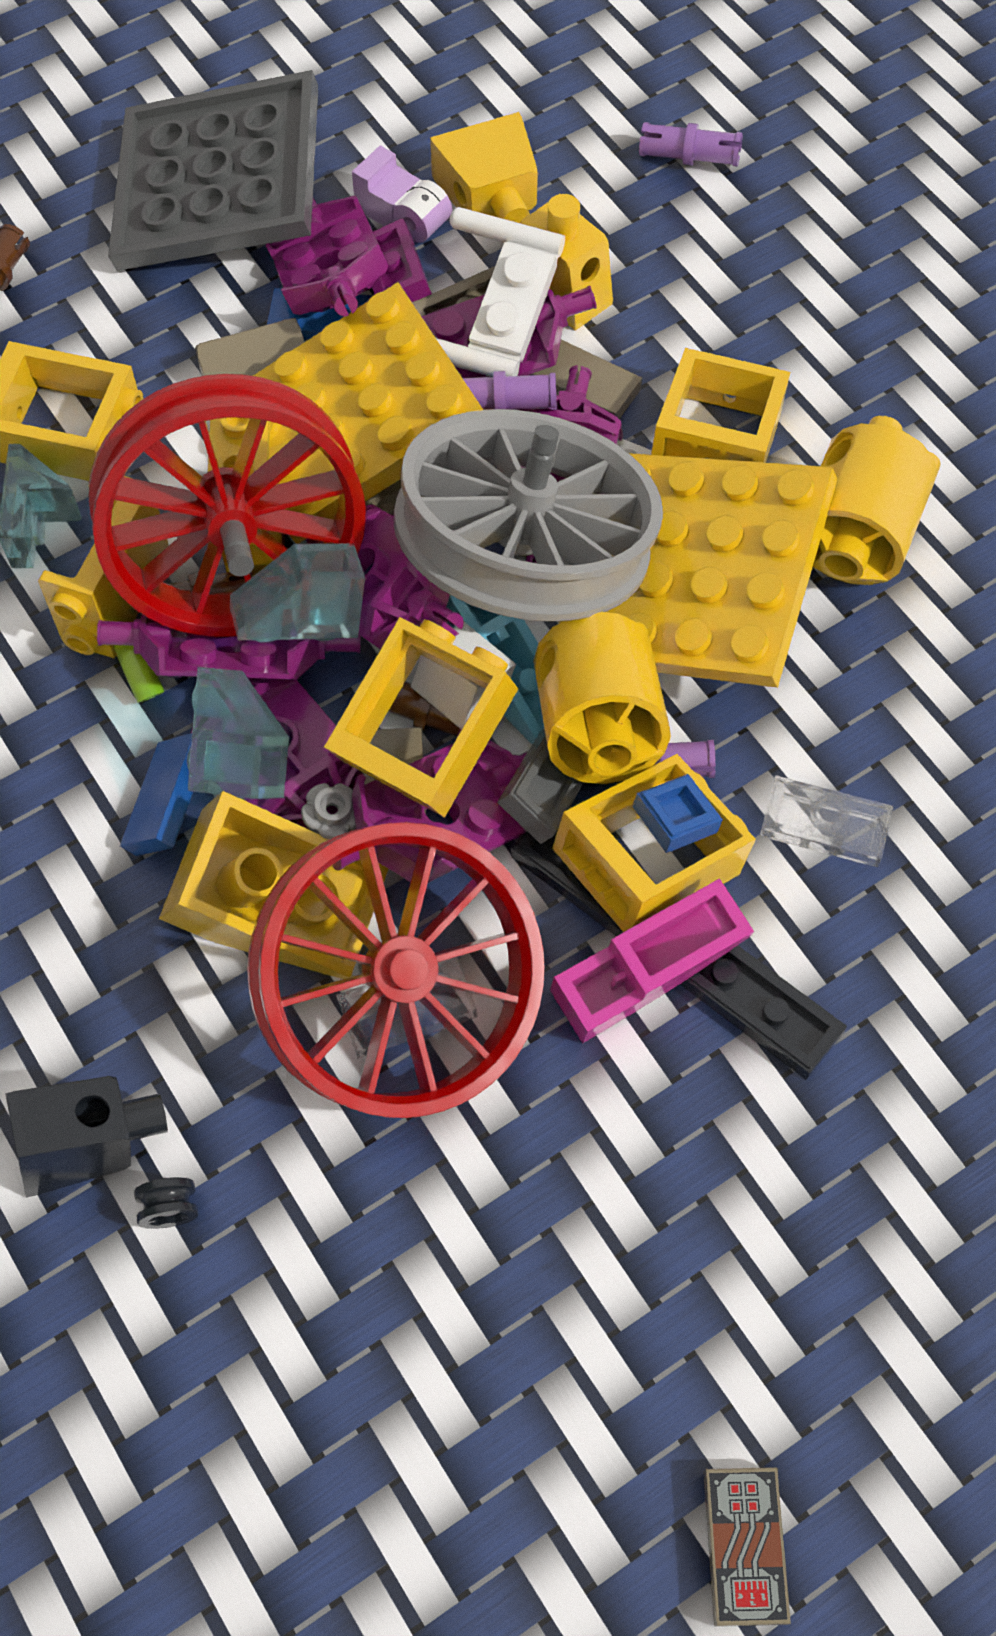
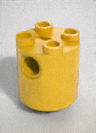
[813,416,941,585]
[533,612,671,784]

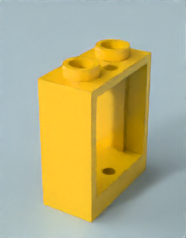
[0,341,144,481]
[651,348,791,463]
[324,617,518,818]
[552,754,756,932]

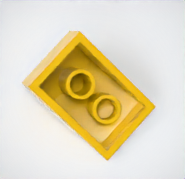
[159,791,388,979]

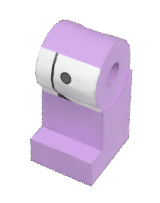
[352,145,452,243]

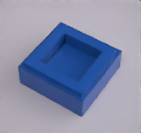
[632,774,723,853]

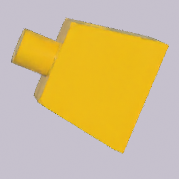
[430,112,538,223]
[520,194,613,331]

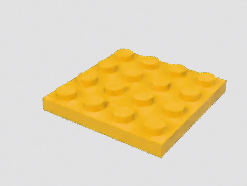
[253,282,483,545]
[607,453,837,688]

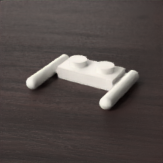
[436,207,565,377]

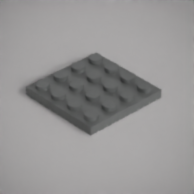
[108,70,318,271]

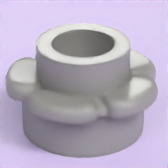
[301,783,356,839]

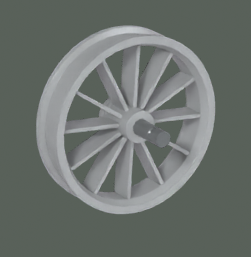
[393,409,663,621]

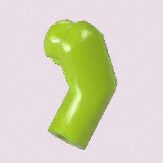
[113,645,165,703]

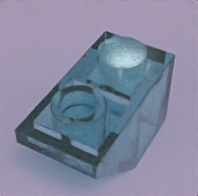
[230,544,365,642]
[187,667,289,799]

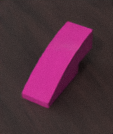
[550,878,754,1044]

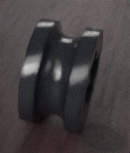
[134,1177,198,1229]

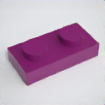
[372,218,432,302]

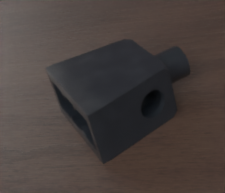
[5,1076,168,1198]

